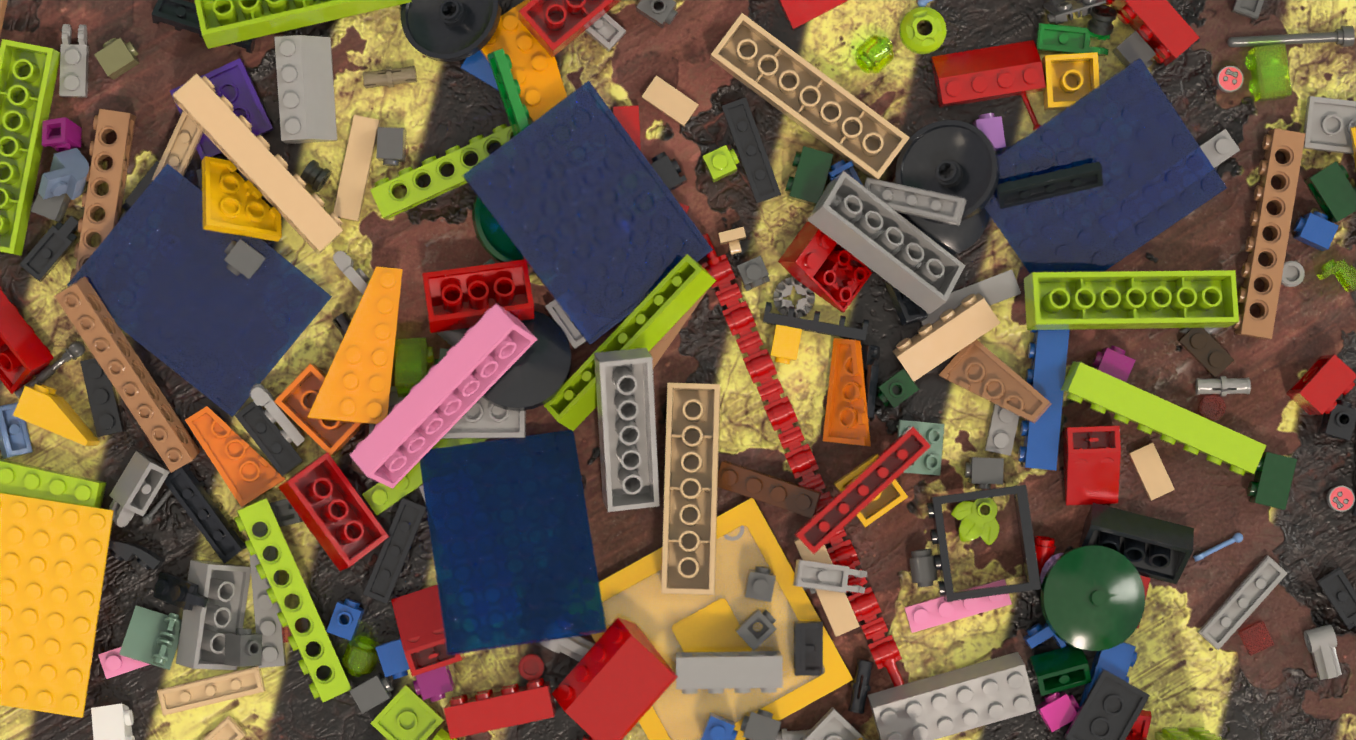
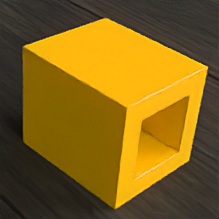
[770,324,802,365]

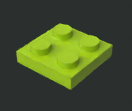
[370,684,445,740]

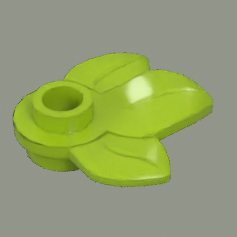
[951,498,1000,545]

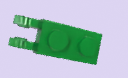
[1036,23,1110,56]

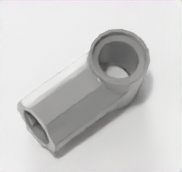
[539,619,595,662]
[1304,624,1342,680]

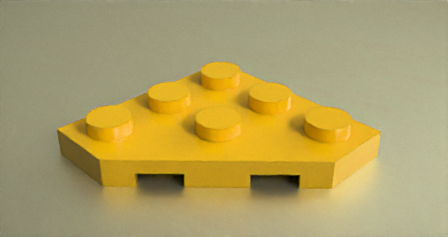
[202,156,282,242]

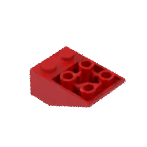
[778,222,872,313]
[1062,426,1121,505]
[391,583,465,677]

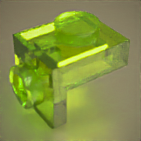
[1317,259,1356,292]

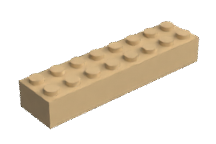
[710,13,910,180]
[173,74,343,255]
[661,383,721,595]

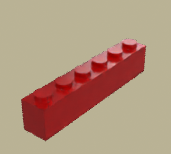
[794,427,931,554]

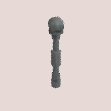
[14,341,85,399]

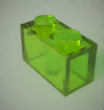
[1246,43,1292,102]
[395,337,434,397]

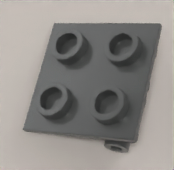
[1043,0,1106,25]

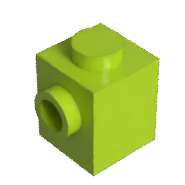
[702,145,739,182]

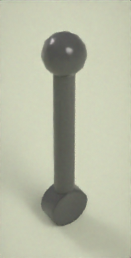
[142,489,172,525]

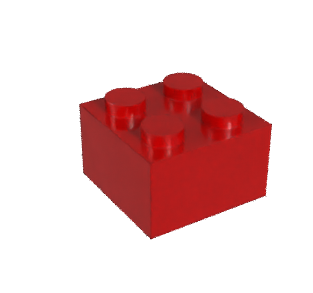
[1286,354,1356,415]

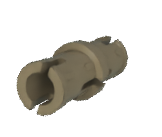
[363,65,417,89]

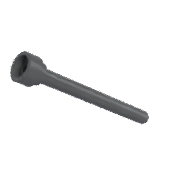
[1227,26,1355,47]

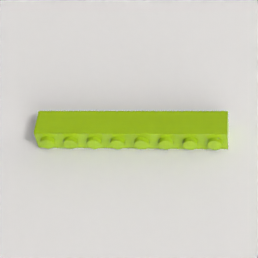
[544,254,716,431]
[1061,362,1266,476]

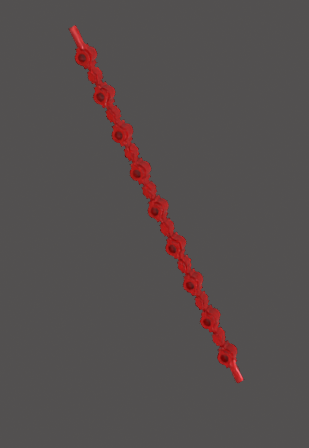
[698,233,904,687]

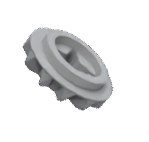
[773,277,815,318]

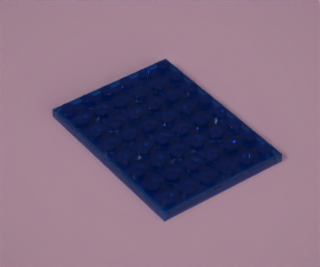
[984,58,1227,274]
[462,81,713,345]
[67,163,332,417]
[420,430,607,656]

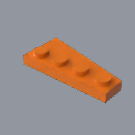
[823,338,871,446]
[185,406,286,508]

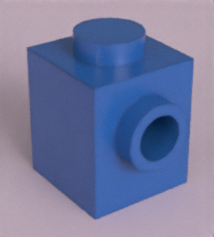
[1293,211,1339,251]
[326,598,365,641]
[376,638,410,679]
[701,712,738,740]

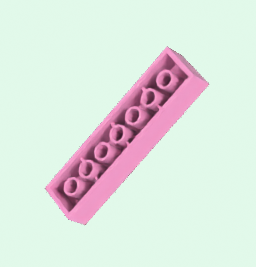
[350,304,537,489]

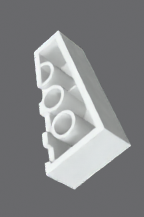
[91,704,135,740]

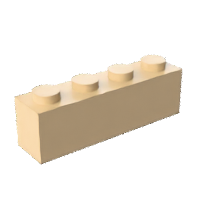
[893,293,1000,382]

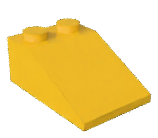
[13,384,100,446]

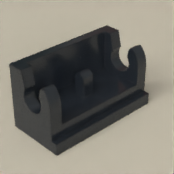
[794,621,823,676]

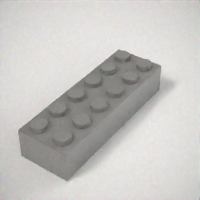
[807,171,966,314]
[594,348,660,512]
[868,652,1036,740]

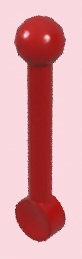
[1021,94,1043,134]

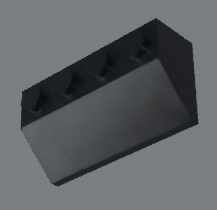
[1079,503,1194,584]

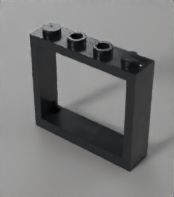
[927,485,1041,602]

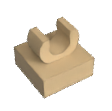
[718,227,746,255]

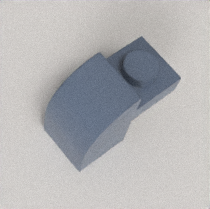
[38,148,89,200]

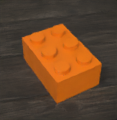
[274,364,365,456]

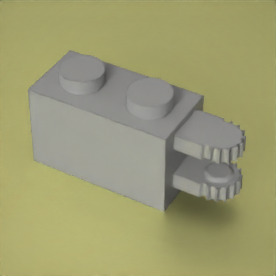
[109,451,170,528]

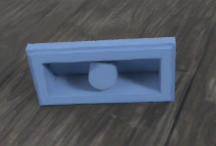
[0,402,33,459]

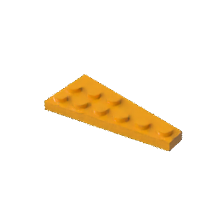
[480,0,582,160]
[307,267,403,425]

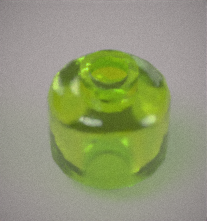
[855,35,894,74]
[342,636,378,677]

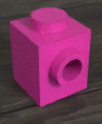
[1036,691,1080,732]

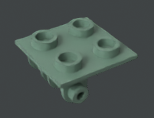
[896,420,945,476]
[119,606,182,670]

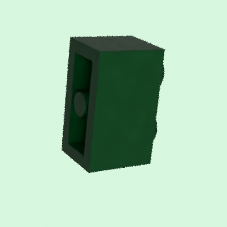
[785,146,834,206]
[1303,161,1356,223]
[1247,452,1297,510]
[1030,646,1092,696]

